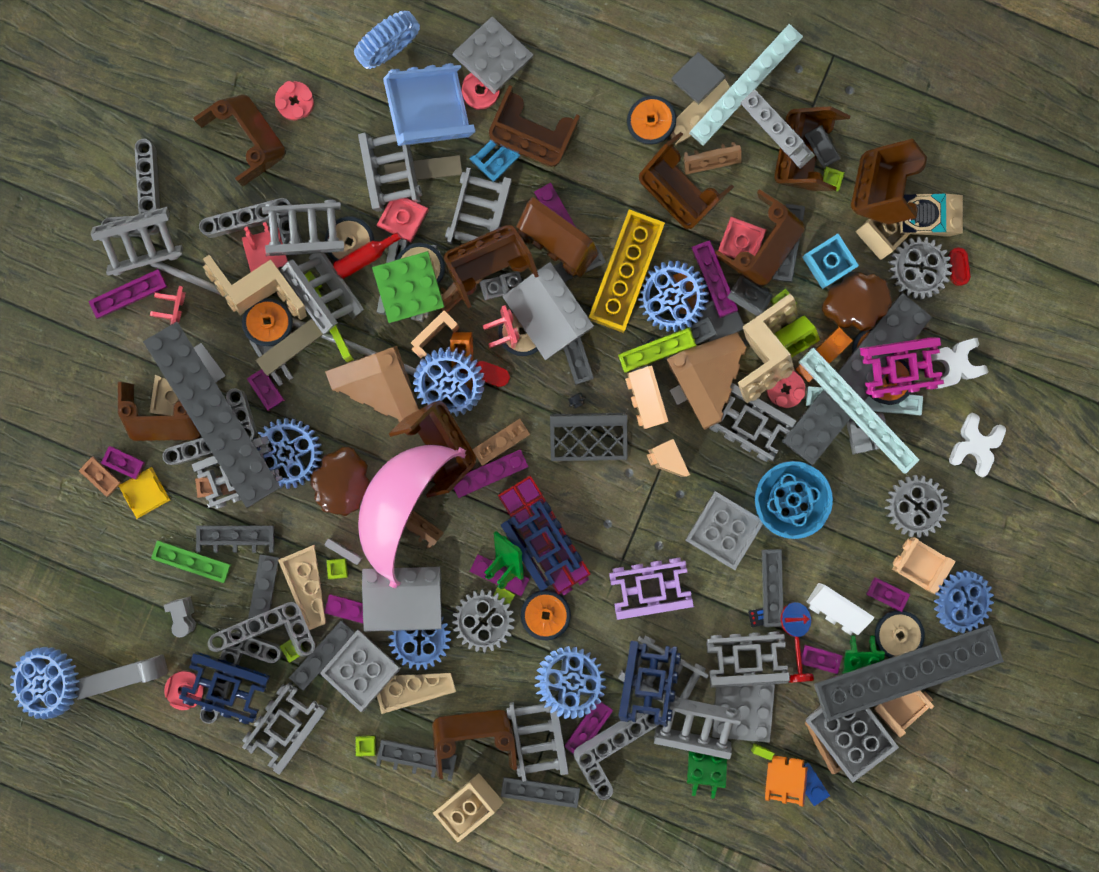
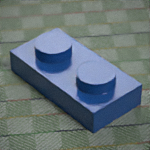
[804,762,830,806]

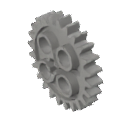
[888,237,952,299]
[885,475,949,538]
[452,589,515,653]

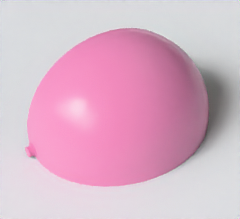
[358,445,466,589]

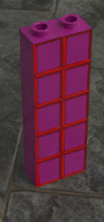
[498,475,591,595]

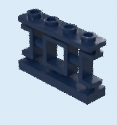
[501,499,583,591]
[619,641,681,727]
[179,651,271,724]

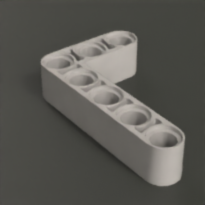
[101,139,160,238]
[199,198,303,255]
[163,388,257,465]
[208,602,315,657]
[200,631,283,724]
[75,654,169,700]
[574,706,661,800]

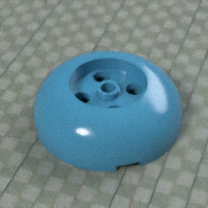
[755,461,833,539]

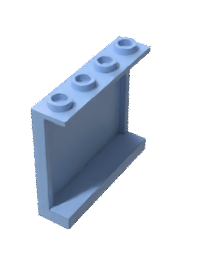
[383,63,475,146]

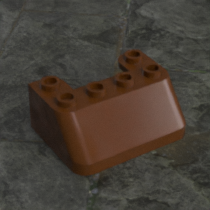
[489,85,580,167]
[851,138,927,224]
[516,197,598,278]

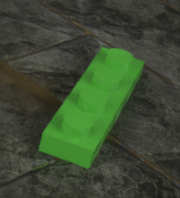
[151,540,231,583]

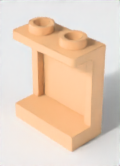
[411,311,460,358]
[892,537,956,594]
[872,691,934,738]

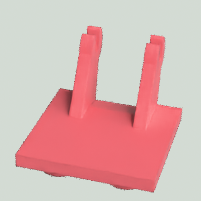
[242,222,288,272]
[150,286,186,325]
[483,305,520,348]

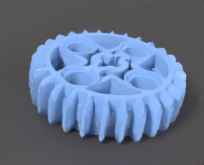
[354,11,420,69]
[638,261,709,332]
[413,347,485,417]
[254,418,323,489]
[535,646,606,719]
[10,647,80,719]

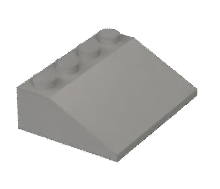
[502,262,594,360]
[362,567,442,631]
[805,705,899,783]

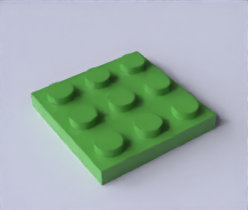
[372,251,445,323]

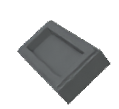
[805,125,841,168]

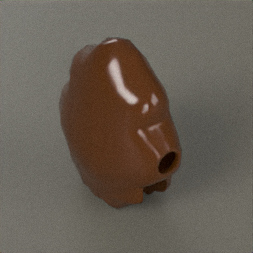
[822,271,892,331]
[310,446,370,516]

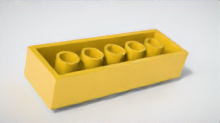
[588,209,665,333]

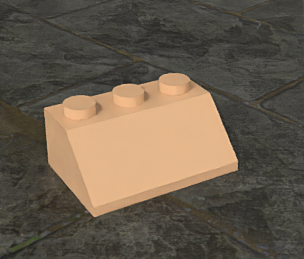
[625,366,668,429]
[647,439,690,477]

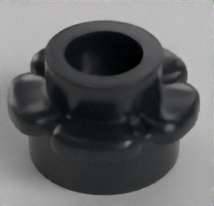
[568,392,586,408]

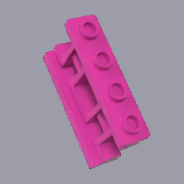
[860,337,944,398]

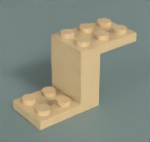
[203,255,307,320]
[738,294,798,403]

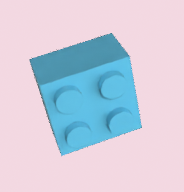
[802,234,859,289]

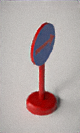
[781,602,815,683]

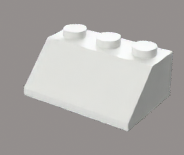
[806,583,874,635]

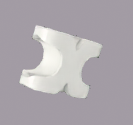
[931,338,989,389]
[949,413,1006,478]

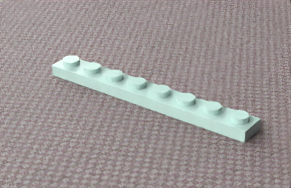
[689,24,803,146]
[798,348,919,473]

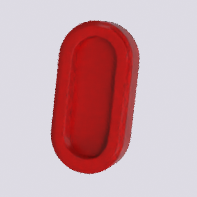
[948,247,971,286]
[475,361,510,387]

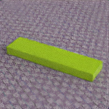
[315,289,354,363]
[618,327,697,373]

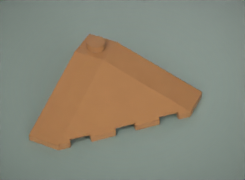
[667,332,747,430]
[325,346,420,422]

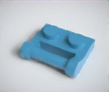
[469,140,520,182]

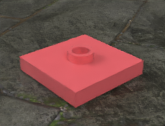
[377,198,429,243]
[718,217,766,259]

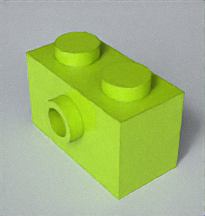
[774,315,820,358]

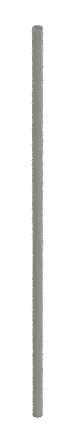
[151,261,449,384]

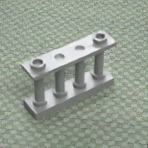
[358,133,422,212]
[445,167,512,245]
[262,200,344,256]
[91,207,183,276]
[280,253,364,335]
[618,635,709,716]
[507,695,568,782]
[654,695,741,759]

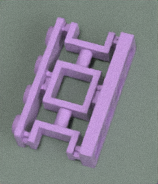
[609,557,694,620]

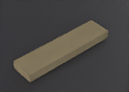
[384,155,462,185]
[255,319,323,376]

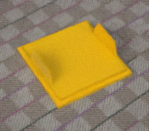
[119,467,170,519]

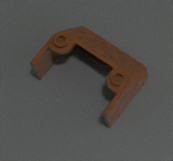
[193,94,286,187]
[774,106,851,191]
[639,132,734,229]
[715,189,805,286]
[444,225,539,308]
[118,382,201,441]
[389,401,476,498]
[432,709,517,779]

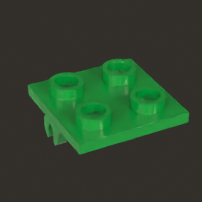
[484,531,524,589]
[842,635,885,674]
[687,751,727,799]

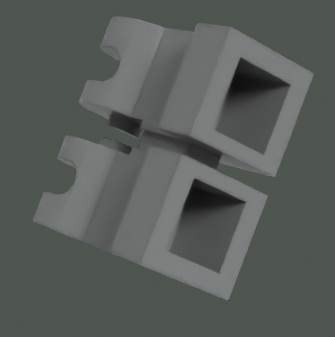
[847,412,886,455]
[164,596,196,637]

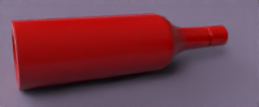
[333,232,401,279]

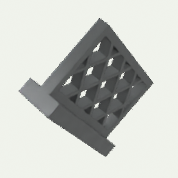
[550,413,627,461]

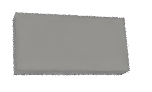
[325,538,363,565]

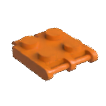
[765,755,808,807]

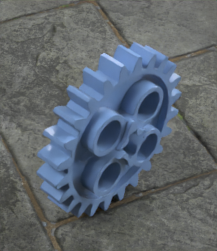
[934,570,994,633]
[388,617,451,670]

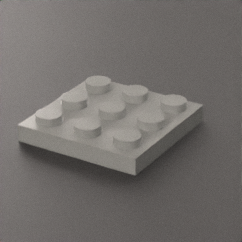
[453,17,533,94]
[685,491,763,570]
[320,630,401,712]
[712,684,775,743]

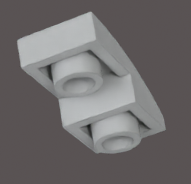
[479,271,522,300]
[194,343,225,383]

